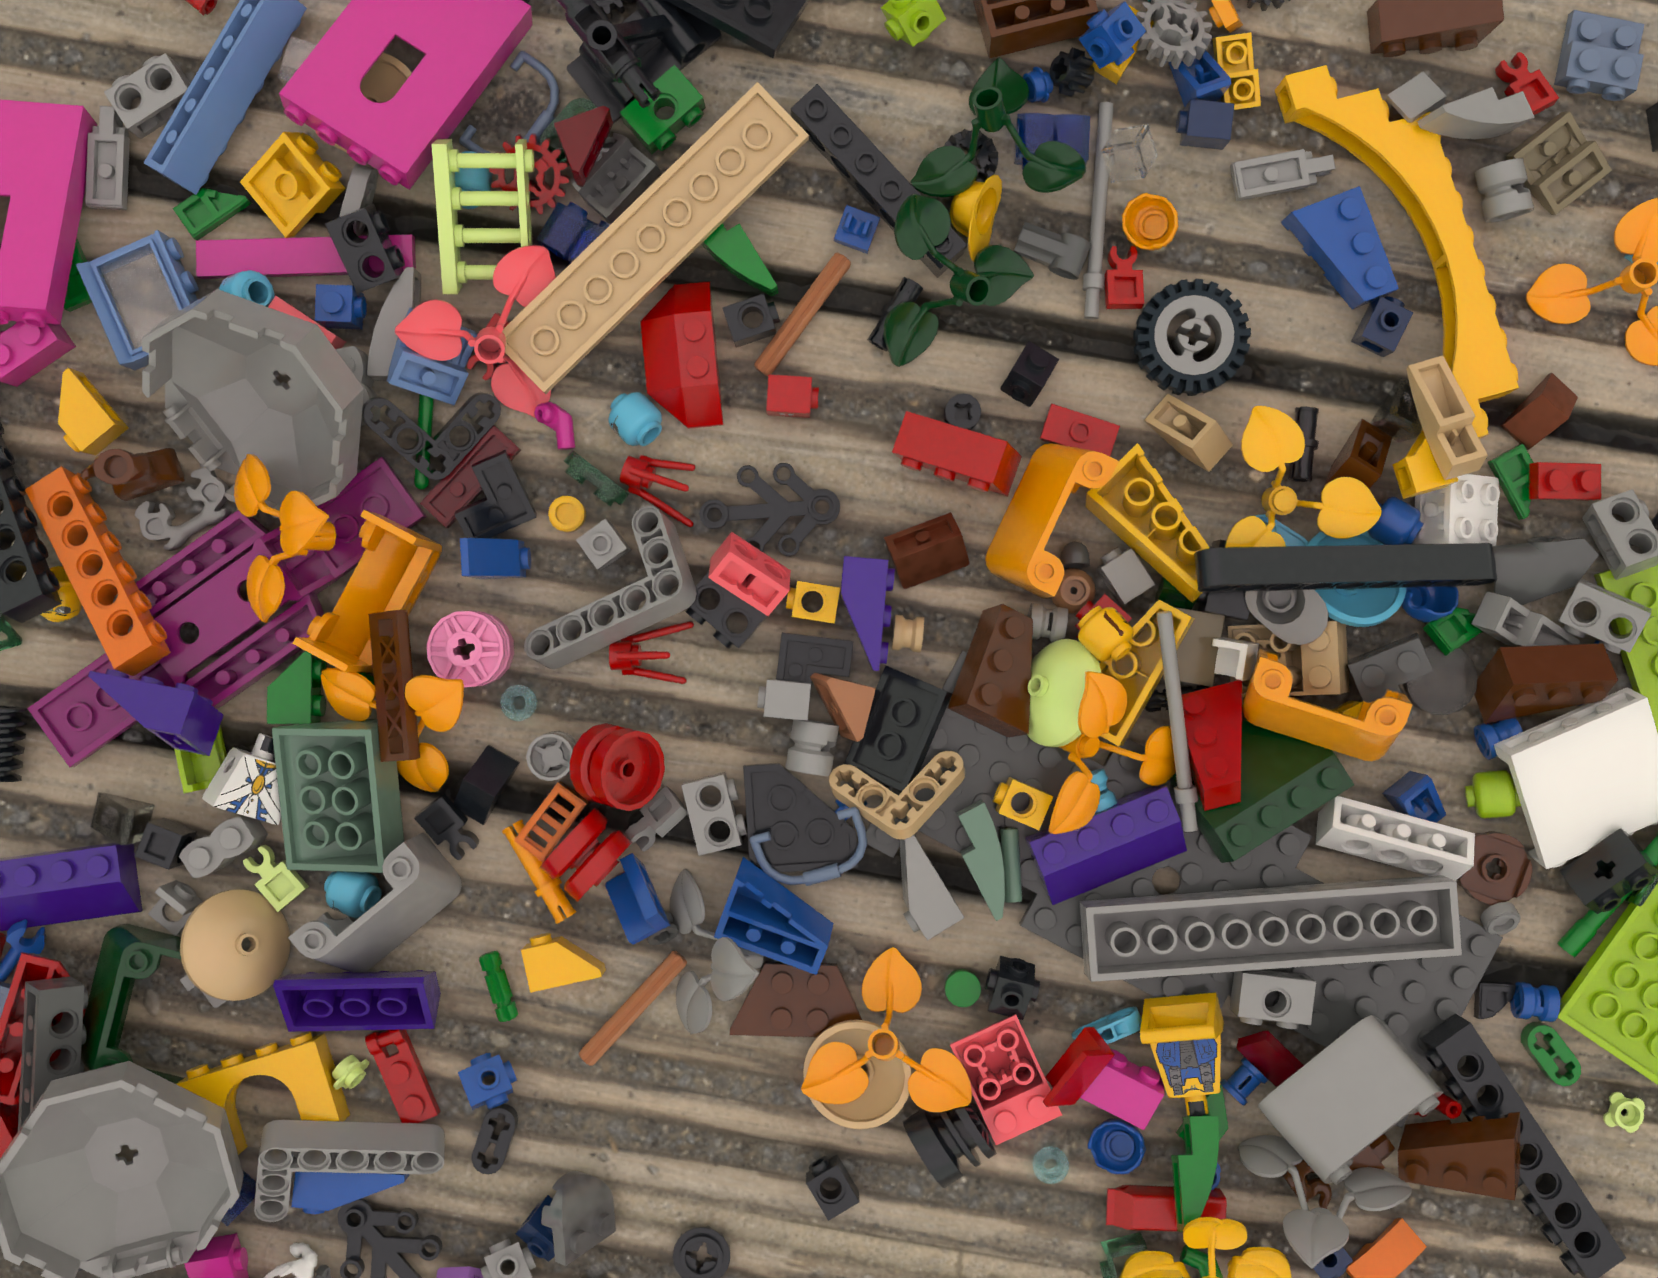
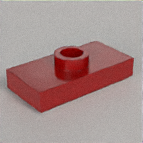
[1039,404,1120,457]

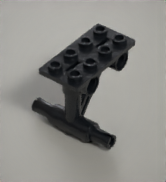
[557,0,722,124]

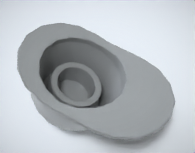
[1245,590,1329,645]

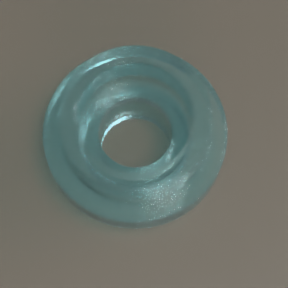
[500,685,537,721]
[1032,1146,1069,1184]

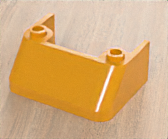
[292,510,442,673]

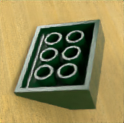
[1169,718,1354,863]

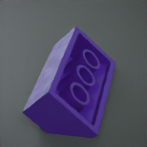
[1025,785,1187,905]
[0,840,143,931]
[273,970,441,1032]

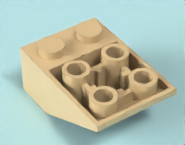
[1228,620,1350,697]

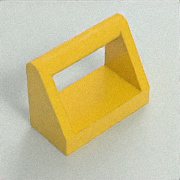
[1140,992,1224,1044]

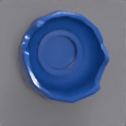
[1401,586,1459,622]
[1088,1118,1146,1174]

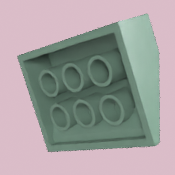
[272,719,404,873]

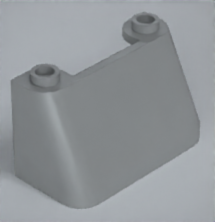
[288,832,462,973]
[1258,1015,1444,1185]

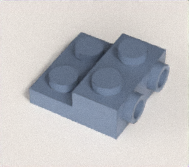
[1554,10,1645,101]

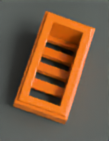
[514,781,589,862]

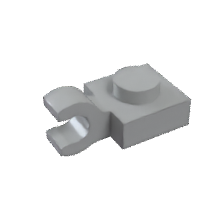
[625,786,688,852]

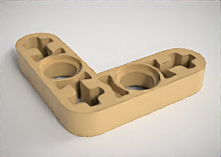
[829,751,965,839]

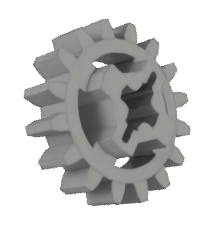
[1136,0,1212,69]

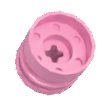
[426,611,514,688]

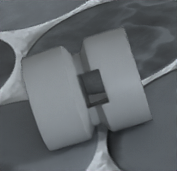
[1475,158,1534,223]
[785,719,839,776]
[526,731,577,781]

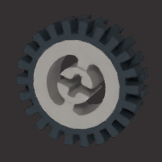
[1133,279,1251,396]

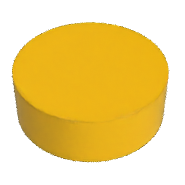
[548,496,586,532]

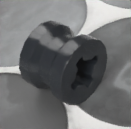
[943,393,981,430]

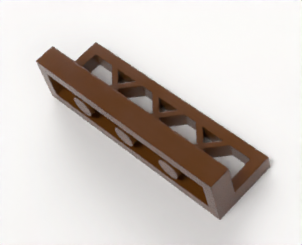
[368,610,420,762]

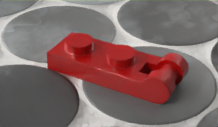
[365,1029,441,1123]

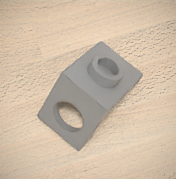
[148,880,203,936]

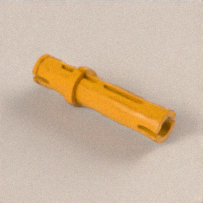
[502,819,576,924]

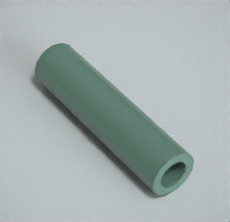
[1000,827,1022,903]

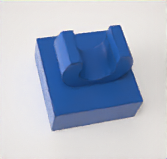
[834,205,880,254]

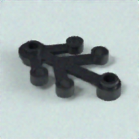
[699,463,840,557]
[338,1198,442,1278]

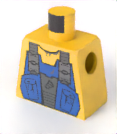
[1150,1034,1221,1116]

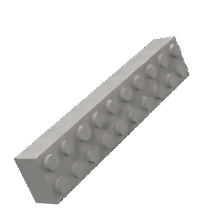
[1079,875,1462,982]

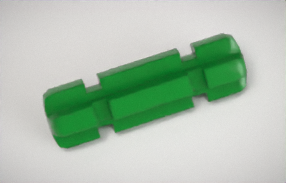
[479,951,518,1022]

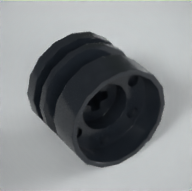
[903,1103,997,1188]

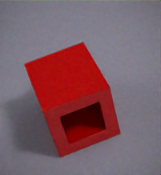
[766,375,819,418]

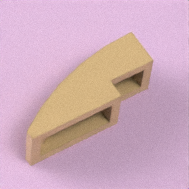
[1406,355,1488,480]

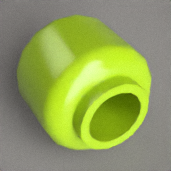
[1465,770,1521,819]

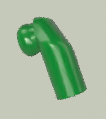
[1179,1245,1223,1278]

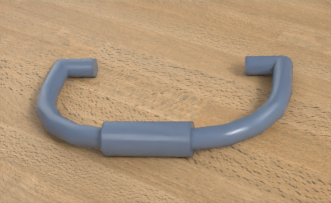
[459,51,559,153]
[749,807,867,886]

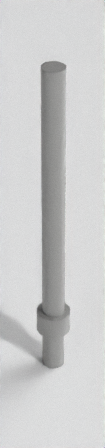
[1082,102,1114,320]
[1157,611,1198,832]

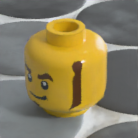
[1078,606,1133,661]

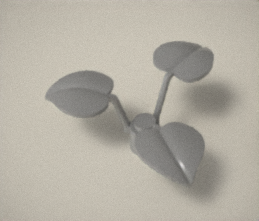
[670,869,764,1035]
[1238,1135,1412,1269]

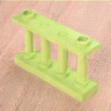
[431,139,534,294]

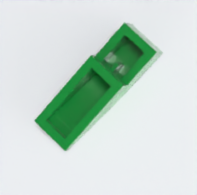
[701,223,778,296]
[1171,1116,1220,1232]

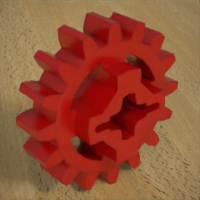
[489,133,570,215]

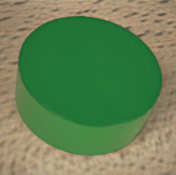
[944,969,981,1007]

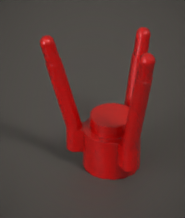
[620,455,695,528]
[609,621,694,684]

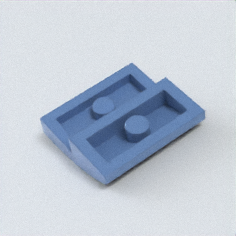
[387,307,477,405]

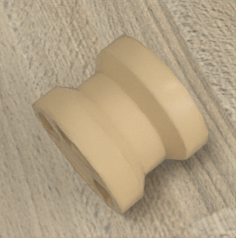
[892,615,924,653]

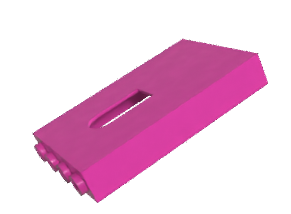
[279,0,533,190]
[0,99,97,327]

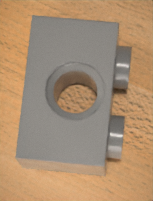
[1230,970,1316,1029]

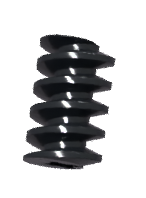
[0,706,28,782]

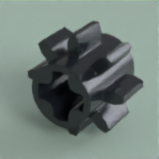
[1050,47,1094,97]

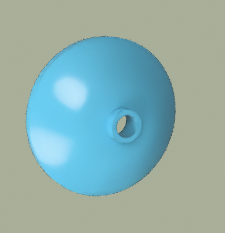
[1307,531,1407,627]

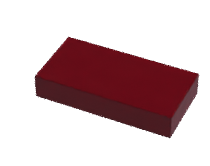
[1236,1030,1304,1087]

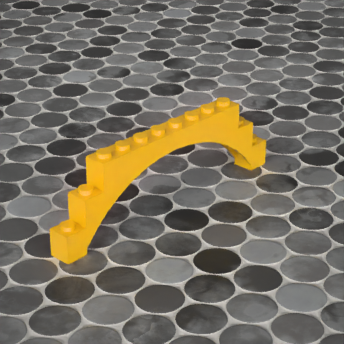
[1275,65,1519,499]

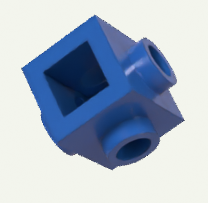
[1079,1,1146,69]
[458,1053,517,1110]

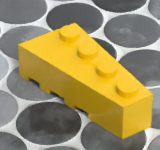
[1085,443,1210,603]
[1099,600,1195,746]

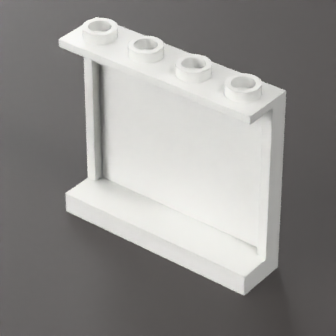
[1494,687,1658,869]

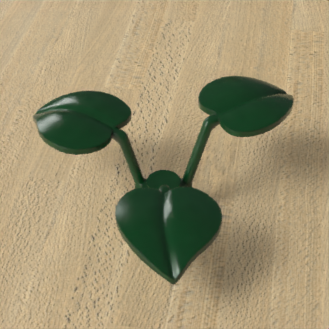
[910,57,1086,197]
[884,194,1034,367]

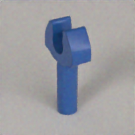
[0,919,46,982]

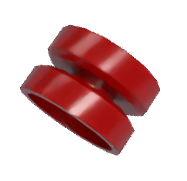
[570,723,665,811]
[540,808,633,902]

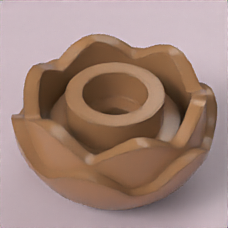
[1051,568,1095,614]

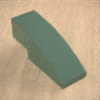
[956,799,1005,921]

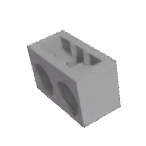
[104,53,191,139]
[1582,489,1658,580]
[1559,578,1652,654]
[681,772,747,856]

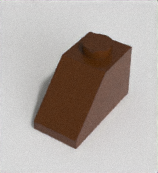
[1325,418,1393,489]

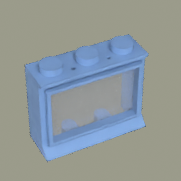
[76,230,198,371]

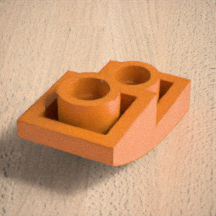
[1346,1218,1427,1278]

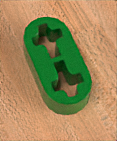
[1521,1021,1581,1086]

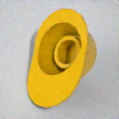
[950,175,1002,262]

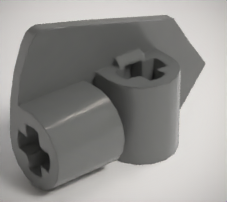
[1493,536,1599,605]

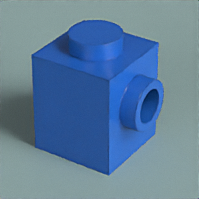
[315,284,367,330]

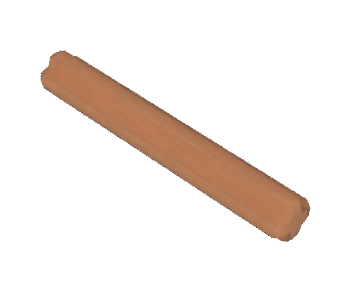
[754,252,851,376]
[579,951,687,1066]

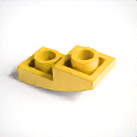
[1212,32,1261,110]

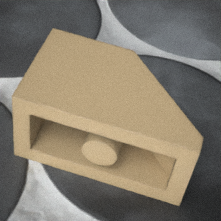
[1144,394,1233,472]

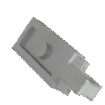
[85,106,130,210]
[1230,149,1336,201]

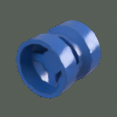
[1474,718,1523,760]
[1510,982,1560,1022]

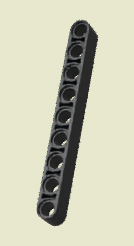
[1194,543,1497,592]

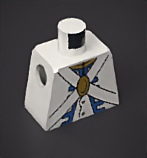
[202,733,281,825]

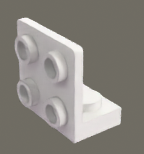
[1413,474,1500,546]

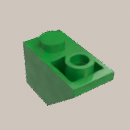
[267,651,327,724]

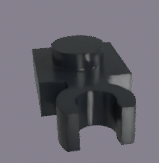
[414,793,479,860]

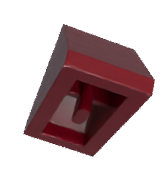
[554,106,613,187]

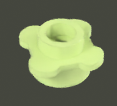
[332,1055,370,1090]
[1603,1092,1645,1133]

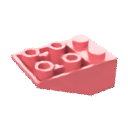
[950,1014,1062,1145]

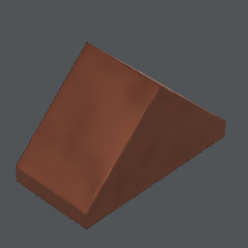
[1501,373,1578,450]

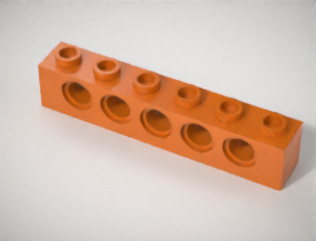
[25,466,171,676]

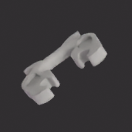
[134,468,231,550]

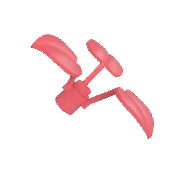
[395,245,556,418]

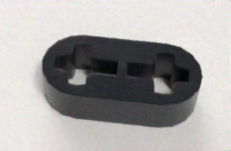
[471,1104,518,1175]

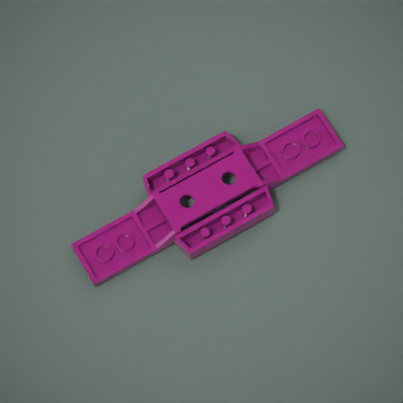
[27,457,427,768]

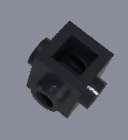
[985,956,1040,1020]

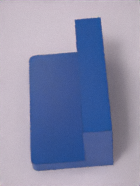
[605,853,670,945]

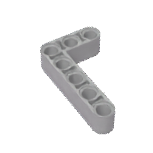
[524,506,697,669]
[254,1120,445,1222]

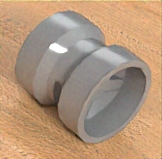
[1028,603,1068,642]

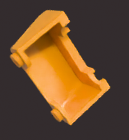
[985,443,1119,598]
[1242,649,1413,761]

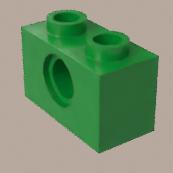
[620,64,706,155]

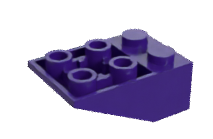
[840,556,895,671]
[88,669,224,756]

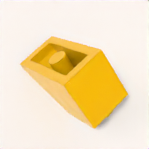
[58,368,129,455]
[521,933,606,993]

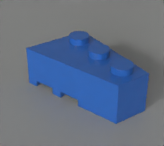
[1281,186,1399,309]
[714,857,834,975]

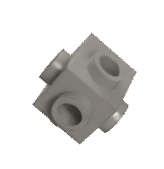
[480,1239,536,1278]

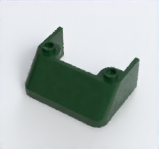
[81,924,184,1084]

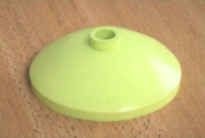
[1027,639,1101,748]

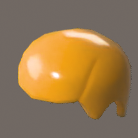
[1122,193,1178,251]

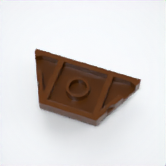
[730,961,862,1037]

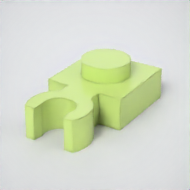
[243,845,309,912]

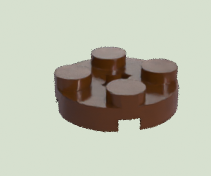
[1456,831,1532,905]

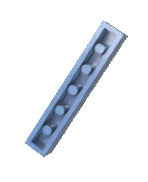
[144,0,307,195]

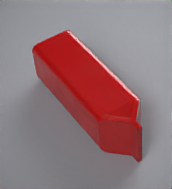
[1106,1185,1227,1232]

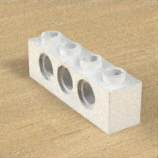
[1315,796,1475,881]

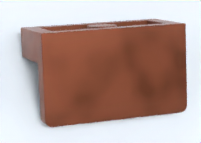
[884,512,970,589]

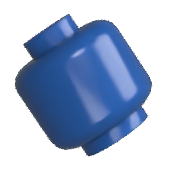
[1368,497,1424,545]

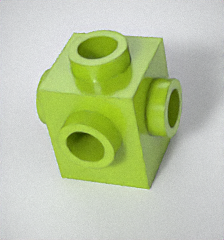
[880,0,946,47]

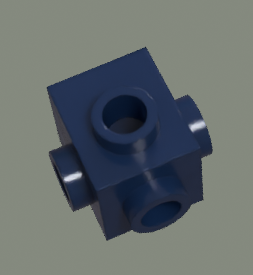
[515,1195,555,1262]

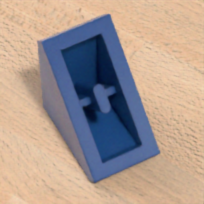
[1169,50,1231,107]
[1382,771,1446,823]

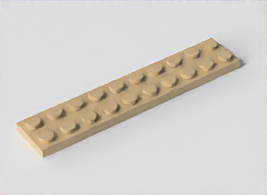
[502,82,809,394]

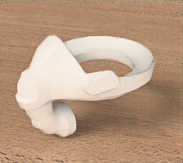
[264,1242,318,1278]

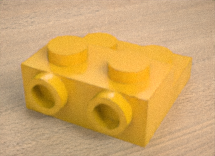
[240,132,346,238]

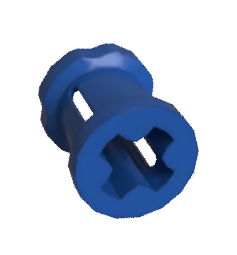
[1220,1057,1268,1106]

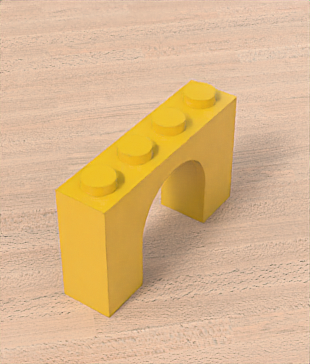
[176,1031,350,1155]

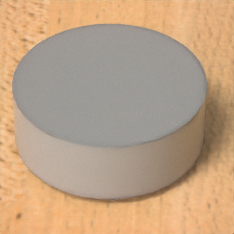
[1480,902,1521,935]

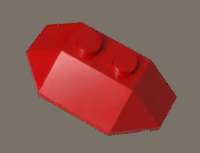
[640,282,724,429]
[0,952,89,1106]

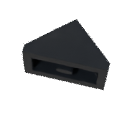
[454,745,520,825]

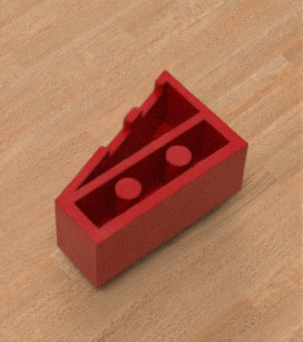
[892,411,1022,497]
[1182,680,1242,811]

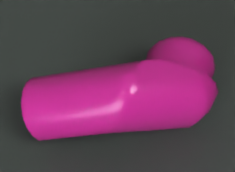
[534,402,575,450]

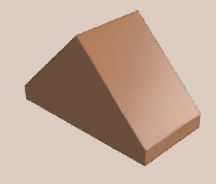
[810,673,876,742]

